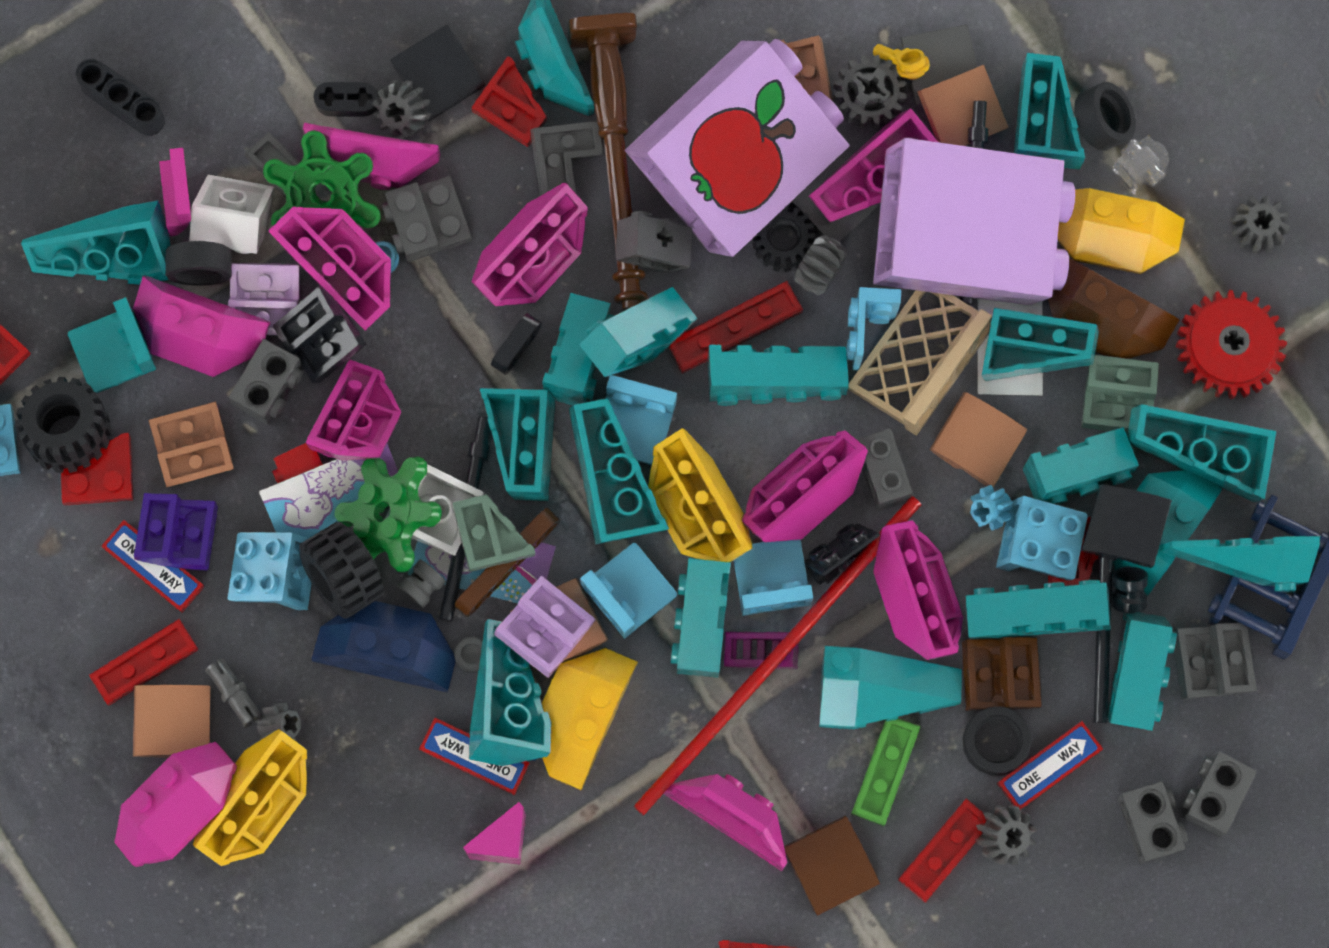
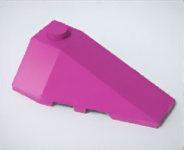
[809,109,938,222]

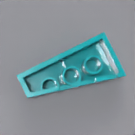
[1127,404,1276,503]

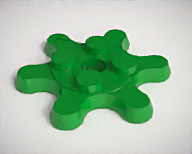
[263,130,381,228]
[335,456,442,572]

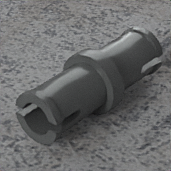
[205,658,263,728]

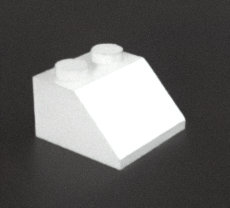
[189,175,274,254]
[384,464,484,556]

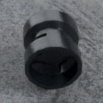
[1112,566,1148,613]

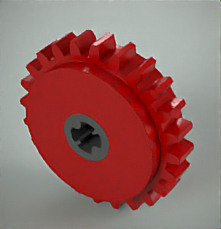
[1176,290,1287,399]

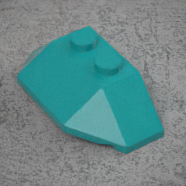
[515,0,594,116]
[1113,470,1222,596]

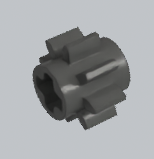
[257,703,301,741]

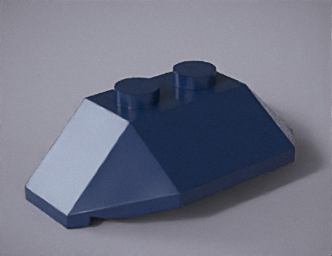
[311,601,456,693]

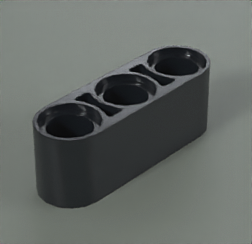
[75,59,165,136]

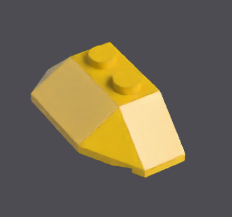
[1057,188,1185,274]
[648,428,753,562]
[542,648,638,790]
[193,729,307,866]

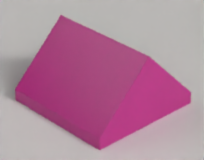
[463,802,526,865]

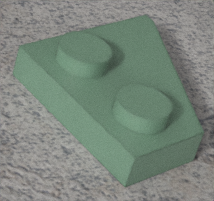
[452,494,536,572]

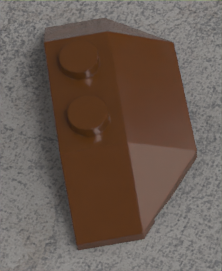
[1048,258,1180,359]

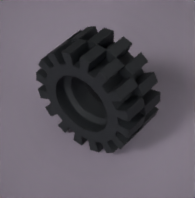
[753,205,815,272]

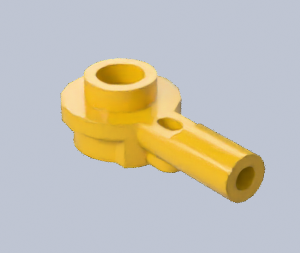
[873,44,930,80]

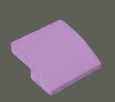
[228,263,300,335]
[494,576,596,678]

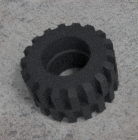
[16,377,112,473]
[299,522,384,619]

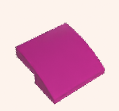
[159,148,191,236]

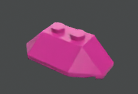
[303,122,440,190]
[471,183,588,306]
[268,207,391,331]
[133,275,271,377]
[306,359,401,461]
[742,430,868,542]
[873,520,963,660]
[115,742,237,867]
[664,774,787,871]

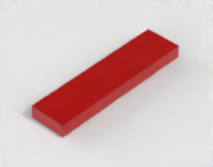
[668,281,803,374]

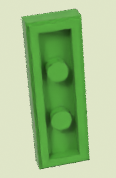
[851,718,920,826]

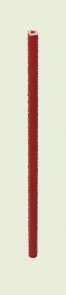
[633,496,922,816]

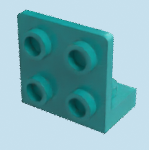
[68,297,157,393]

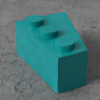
[1014,53,1086,170]
[579,287,698,377]
[542,293,615,405]
[982,308,1099,381]
[480,388,555,501]
[1023,427,1139,505]
[671,558,731,678]
[1108,612,1177,731]

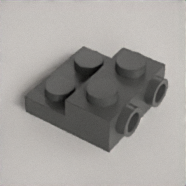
[381,176,472,262]

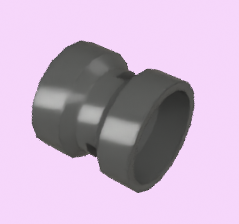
[397,559,446,608]

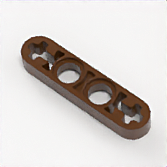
[454,508,561,617]

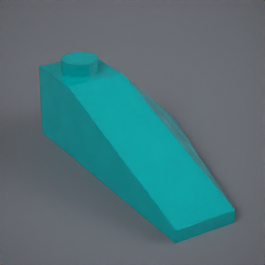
[469,619,551,766]

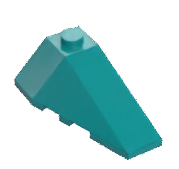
[21,200,170,285]
[1160,536,1320,592]
[819,646,962,730]

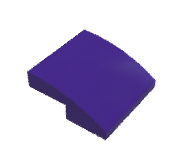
[134,493,218,570]

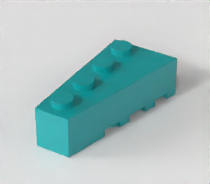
[707,345,849,406]
[568,398,669,544]
[966,580,1111,639]

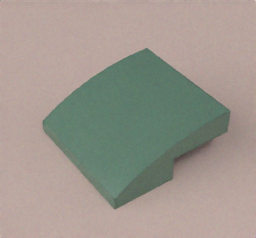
[1081,355,1159,433]

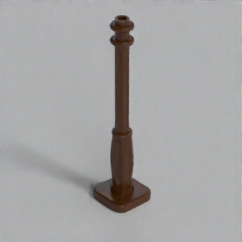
[568,13,648,311]

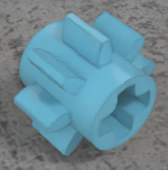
[970,485,1013,530]

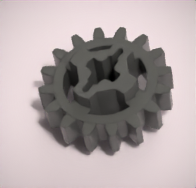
[833,55,907,129]

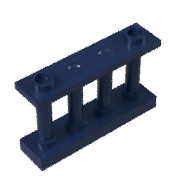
[1207,495,1329,660]

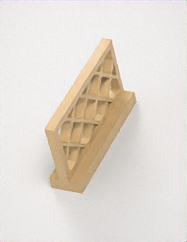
[848,290,992,436]

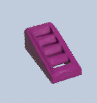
[724,632,799,670]

